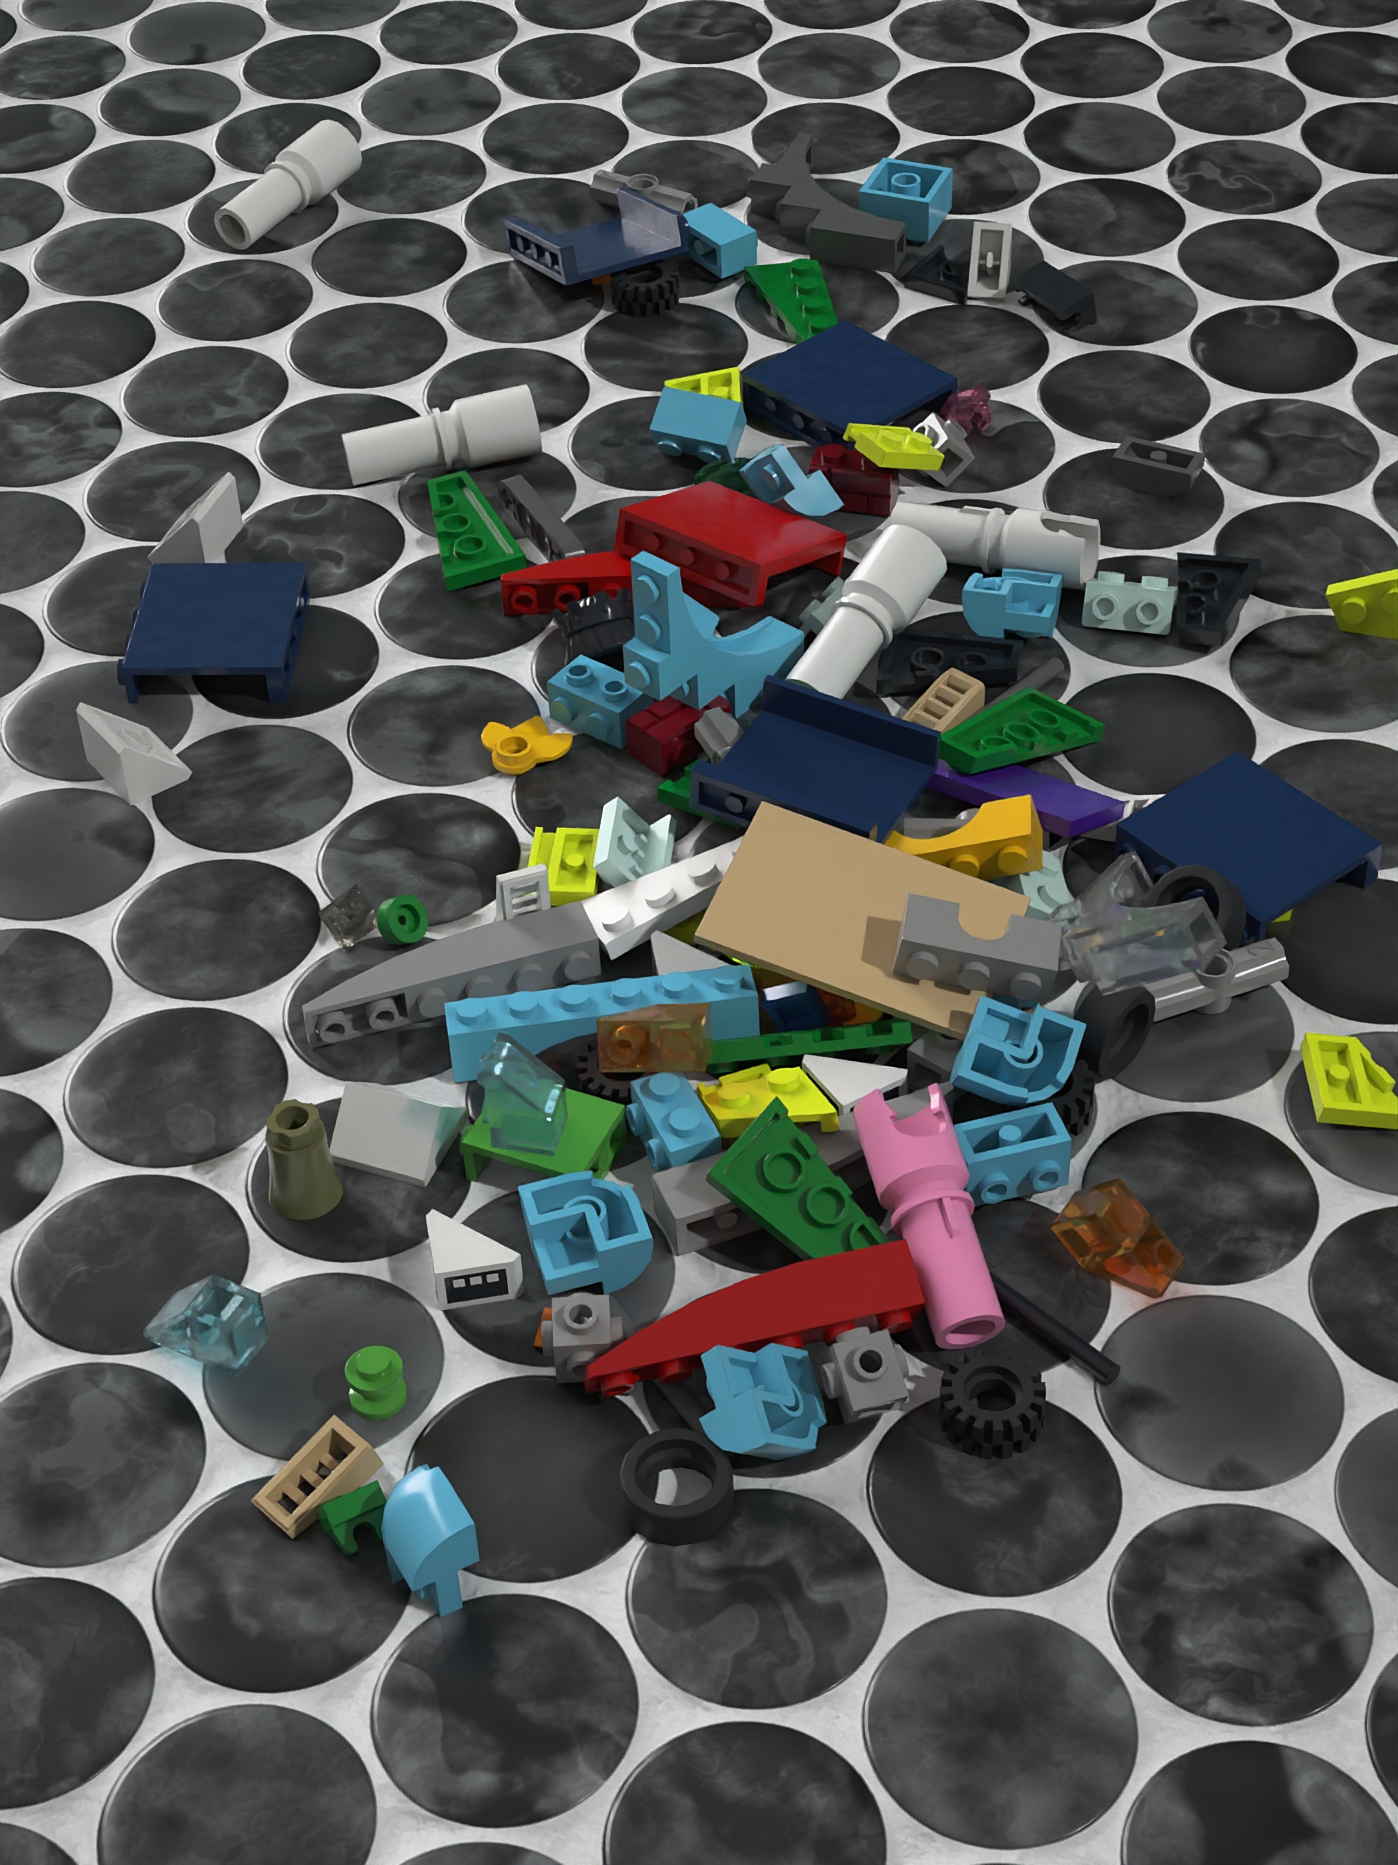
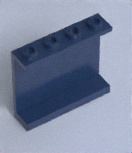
[503,187,690,285]
[742,320,958,451]
[117,562,311,703]
[689,675,941,845]
[1114,751,1383,948]

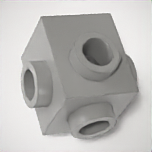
[912,412,975,487]
[542,1293,624,1384]
[820,1327,909,1424]

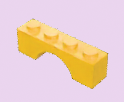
[884,794,1043,880]

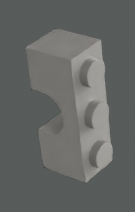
[893,893,1062,1004]

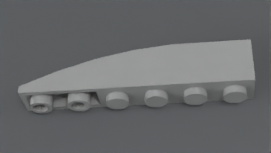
[302,901,601,1049]
[652,1081,954,1256]

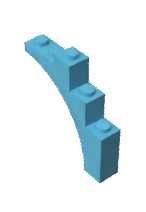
[623,551,804,720]

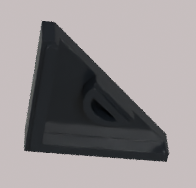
[904,245,968,305]

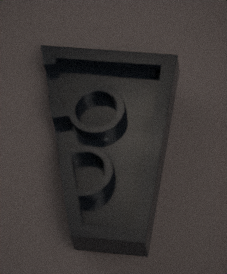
[1177,552,1262,647]
[876,628,1024,694]

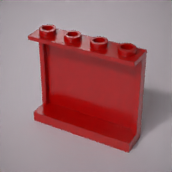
[614,481,848,607]

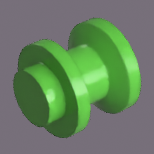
[345,1346,407,1420]

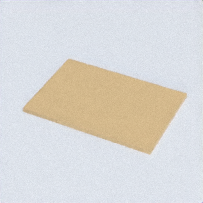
[693,801,1031,1041]

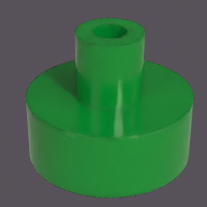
[377,894,428,946]

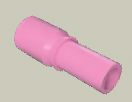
[853,1083,1005,1349]

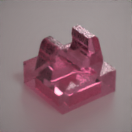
[938,383,992,436]

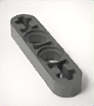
[498,475,586,562]

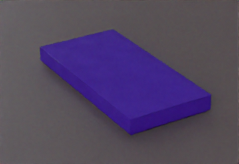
[925,759,1125,838]

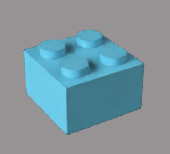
[859,157,953,243]

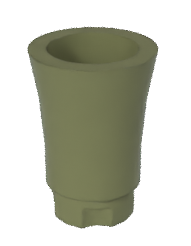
[265,1099,343,1220]

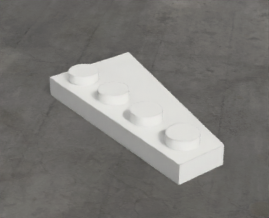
[581,836,744,960]

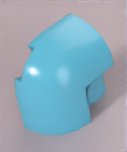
[739,443,844,521]
[962,568,1063,638]
[950,995,1086,1107]
[518,1171,653,1295]
[699,1343,827,1460]
[381,1464,480,1617]

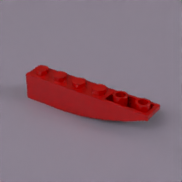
[501,550,763,615]
[584,1239,925,1397]

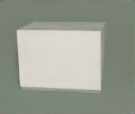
[147,472,243,563]
[76,702,192,806]
[329,1081,470,1188]

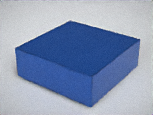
[760,981,831,1032]

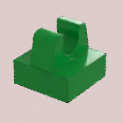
[316,1480,387,1556]

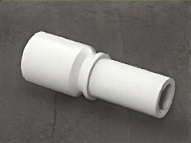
[214,120,362,250]
[341,384,542,486]
[889,501,1100,591]
[785,525,947,699]

